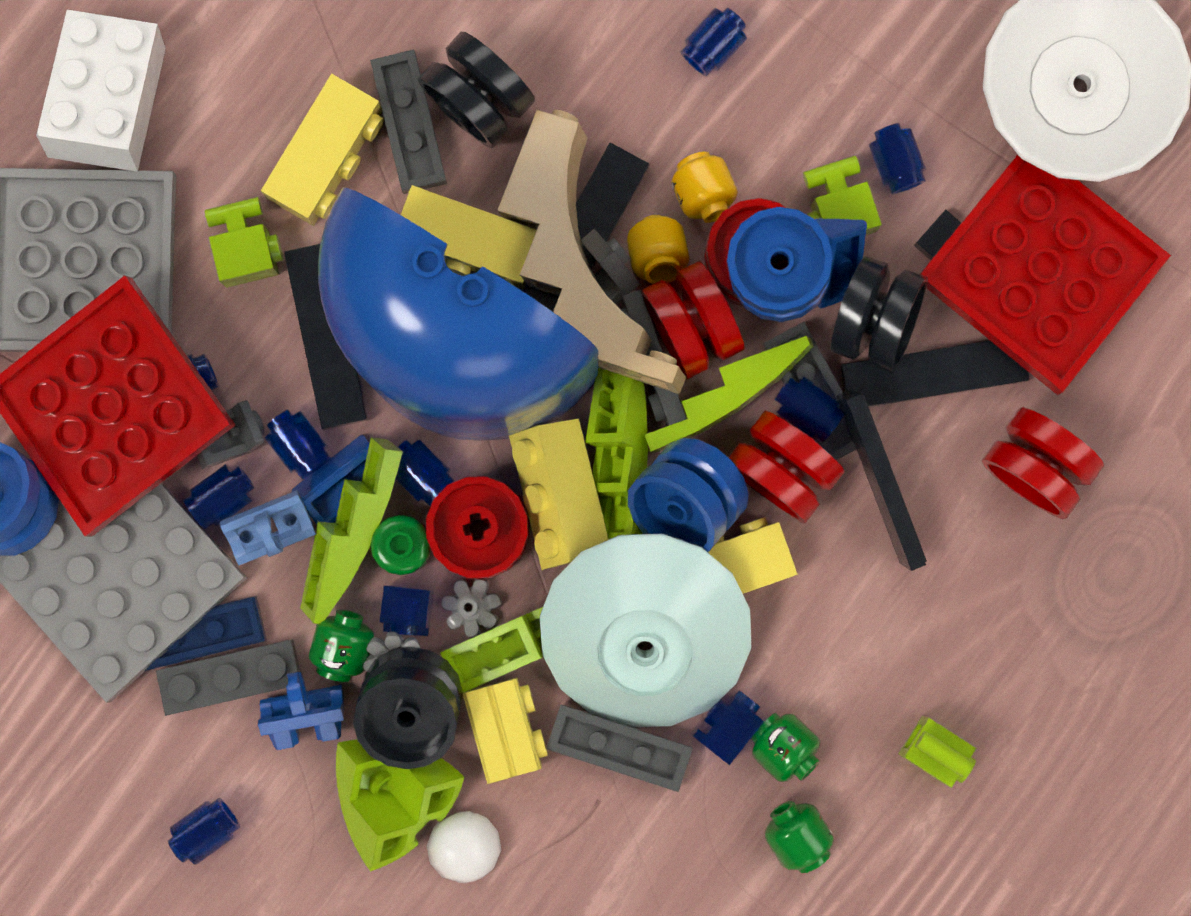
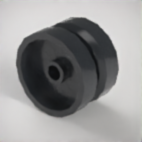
[418,31,535,148]
[830,256,928,374]
[353,647,463,769]

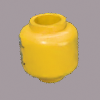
[671,151,738,223]
[626,215,690,284]

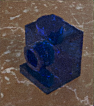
[379,585,434,636]
[691,690,764,765]

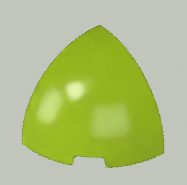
[336,739,464,872]

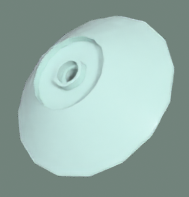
[540,533,752,727]

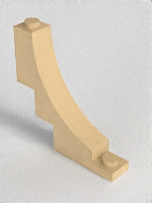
[497,110,686,394]

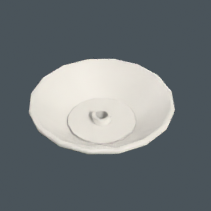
[983,0,1191,182]

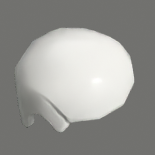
[427,811,501,883]

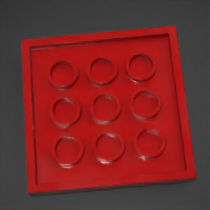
[920,154,1171,395]
[0,275,236,537]

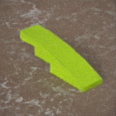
[645,336,814,452]
[585,367,648,539]
[300,437,403,624]
[440,607,543,693]

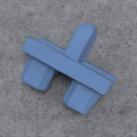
[220,490,316,566]

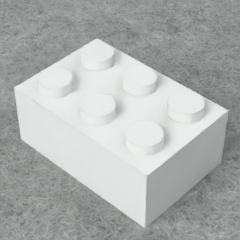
[36,10,166,172]

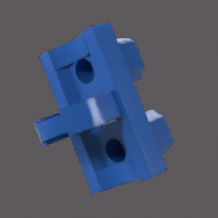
[258,671,344,750]

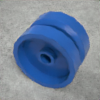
[727,207,833,322]
[627,438,749,552]
[0,442,59,556]

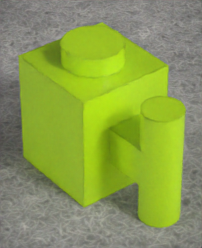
[803,156,882,235]
[205,197,284,288]
[898,716,977,788]

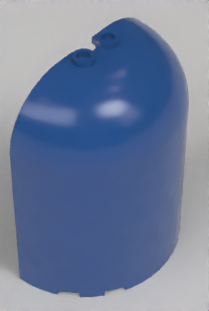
[318,187,599,441]

